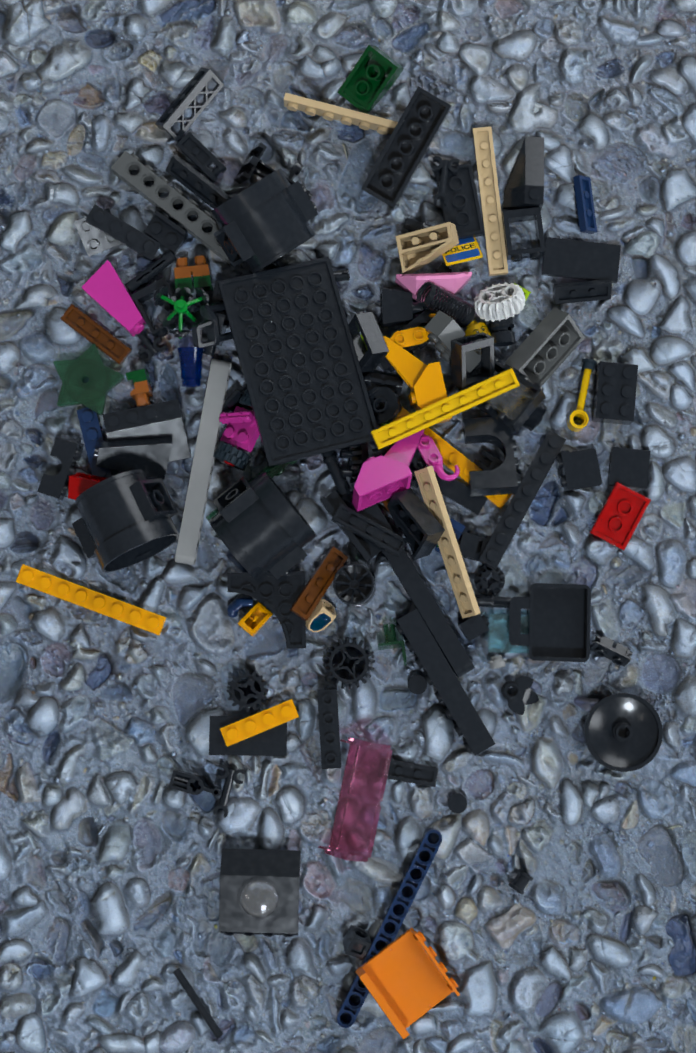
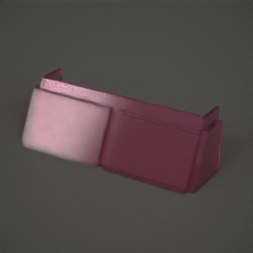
[318,737,392,862]

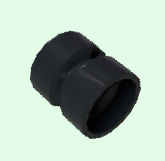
[489,317,516,347]

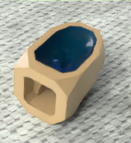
[306,599,337,632]

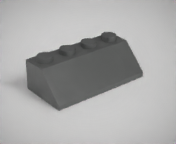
[505,307,585,386]

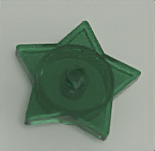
[53,344,125,416]

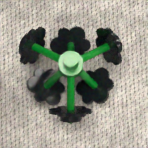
[154,286,209,339]

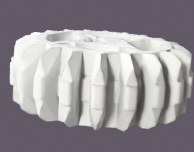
[474,282,526,322]

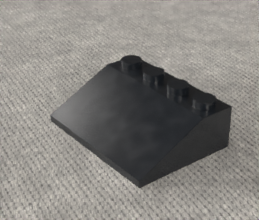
[102,399,191,473]

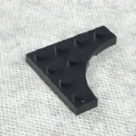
[227,571,306,649]

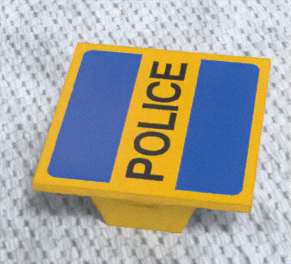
[442,237,483,266]

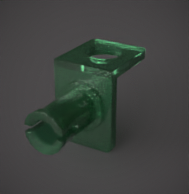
[378,624,407,666]

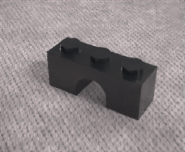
[37,437,82,501]

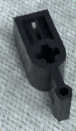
[169,769,222,796]

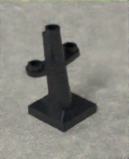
[234,143,312,199]

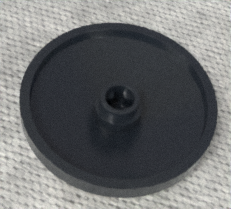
[584,693,663,772]

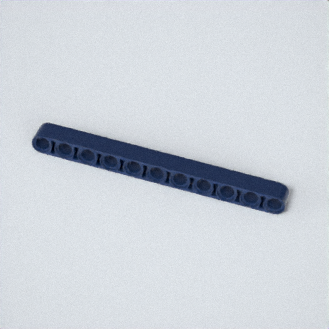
[337,828,442,1028]

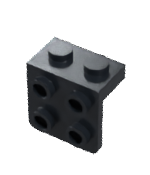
[556,448,602,492]

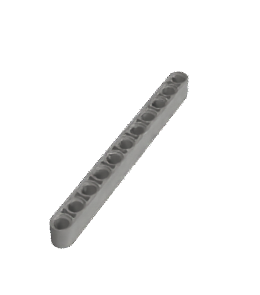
[175,359,232,565]

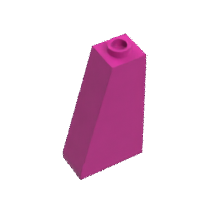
[81,260,146,337]

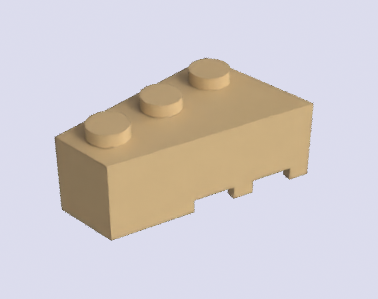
[395,222,459,274]

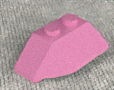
[395,272,472,302]

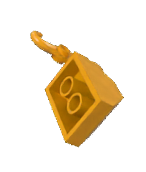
[383,313,452,424]

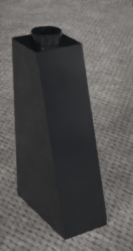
[93,437,172,480]

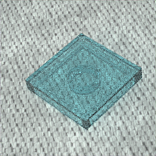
[488,614,528,653]

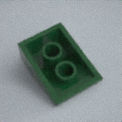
[337,45,404,114]

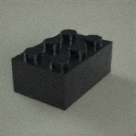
[592,361,638,425]

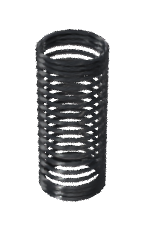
[417,282,475,328]

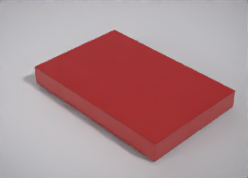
[589,482,651,551]

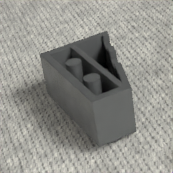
[425,310,481,373]

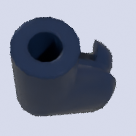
[227,598,253,618]

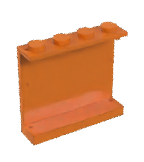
[355,927,460,1039]

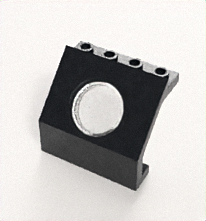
[219,848,301,937]

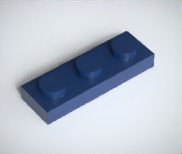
[573,175,597,234]

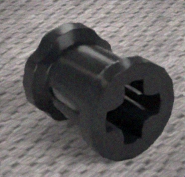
[508,868,533,895]

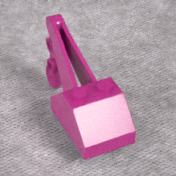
[352,430,460,512]

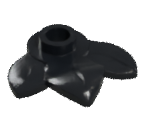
[501,676,539,715]

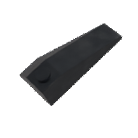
[503,136,544,210]

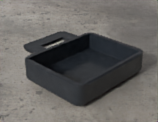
[509,583,591,662]

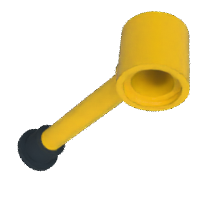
[567,358,597,432]

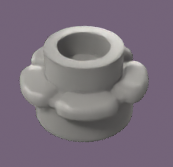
[488,655,507,669]

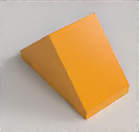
[238,602,273,637]

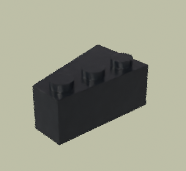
[387,488,445,561]

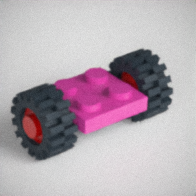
[213,389,259,471]

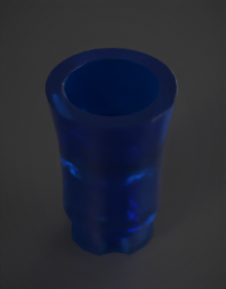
[177,347,204,387]

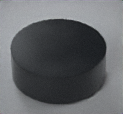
[408,675,427,694]
[447,793,467,813]

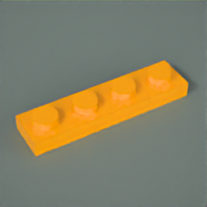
[220,699,299,747]

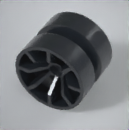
[333,563,376,607]

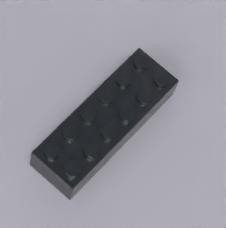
[361,86,452,209]

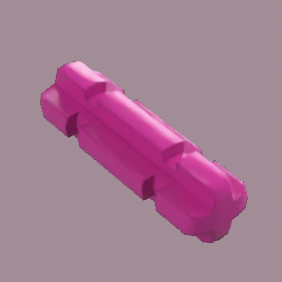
[219,411,254,424]

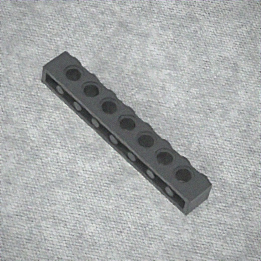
[111,151,231,265]

